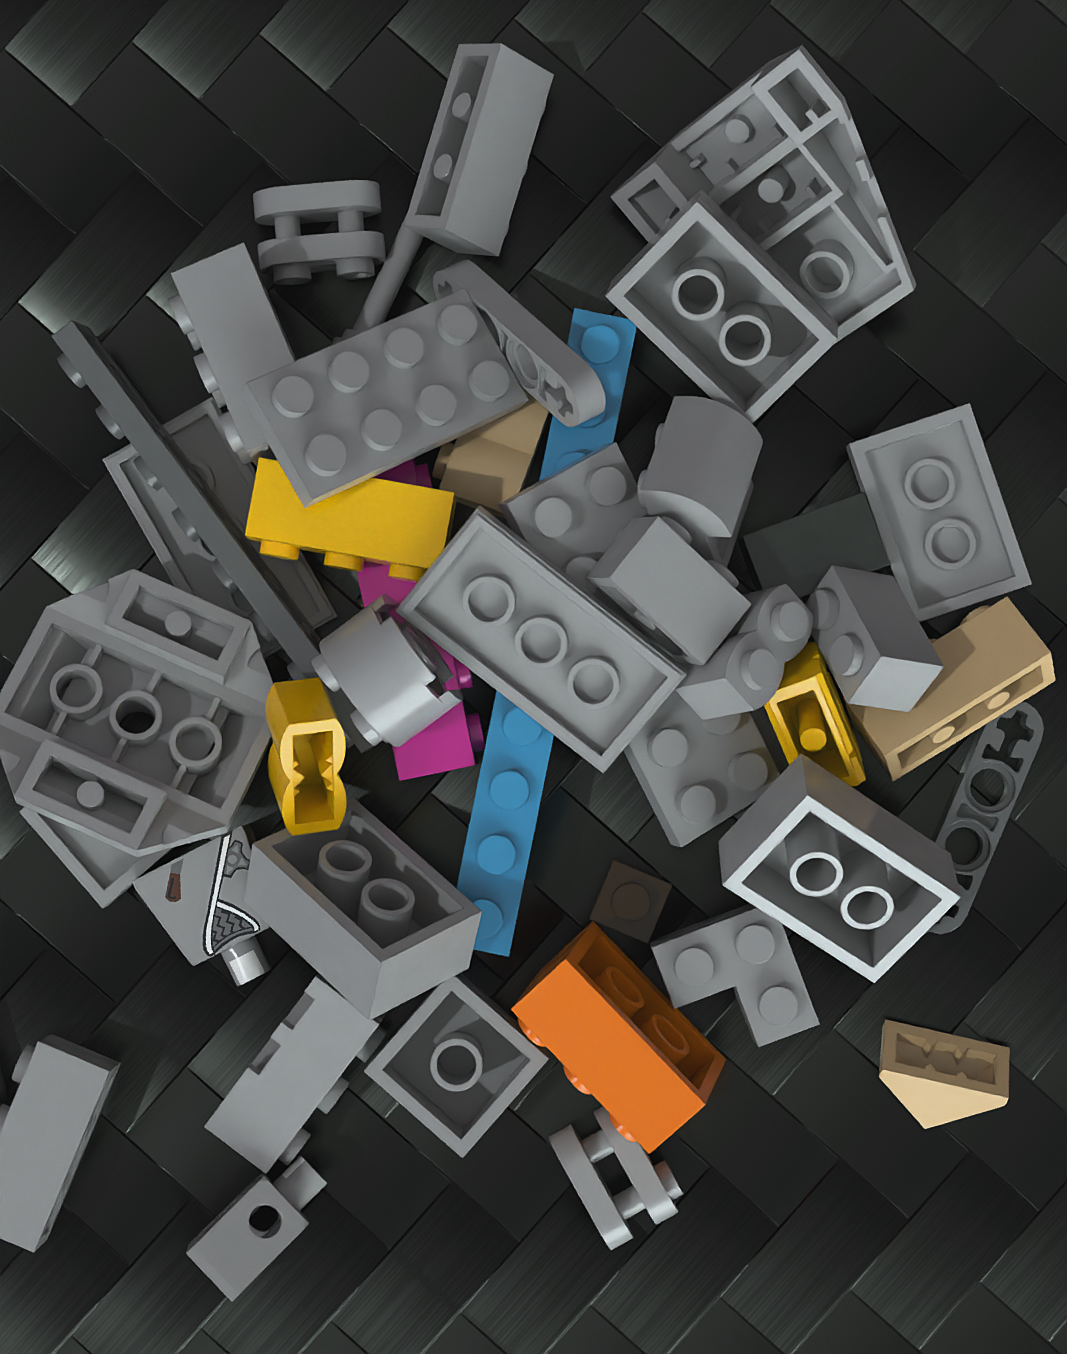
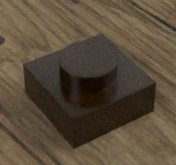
[589,859,672,944]

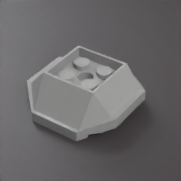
[0,569,273,857]

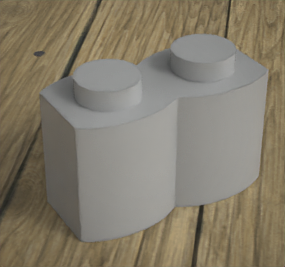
[675,584,814,720]

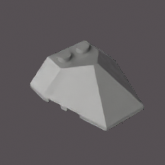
[611,45,917,345]

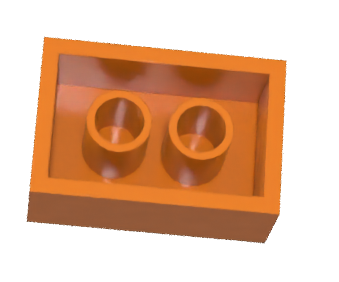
[511,921,726,1154]

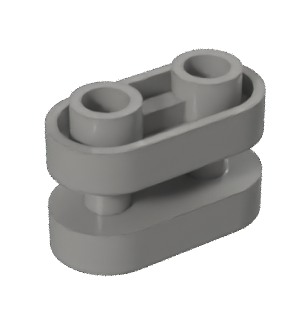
[253,180,386,285]
[549,1106,683,1250]

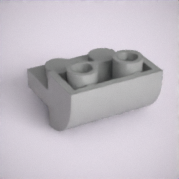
[637,396,763,568]

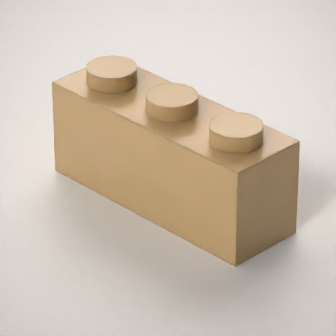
[843,597,1056,781]

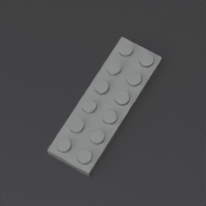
[498,442,780,847]

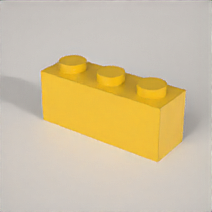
[245,457,457,583]

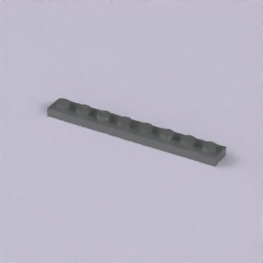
[51,320,383,753]

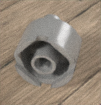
[311,594,464,747]

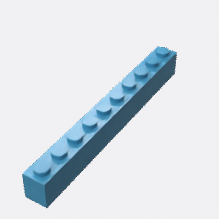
[456,308,637,957]

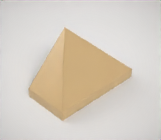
[879,1019,1010,1129]

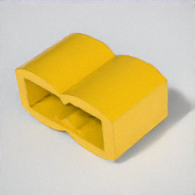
[265,677,347,836]

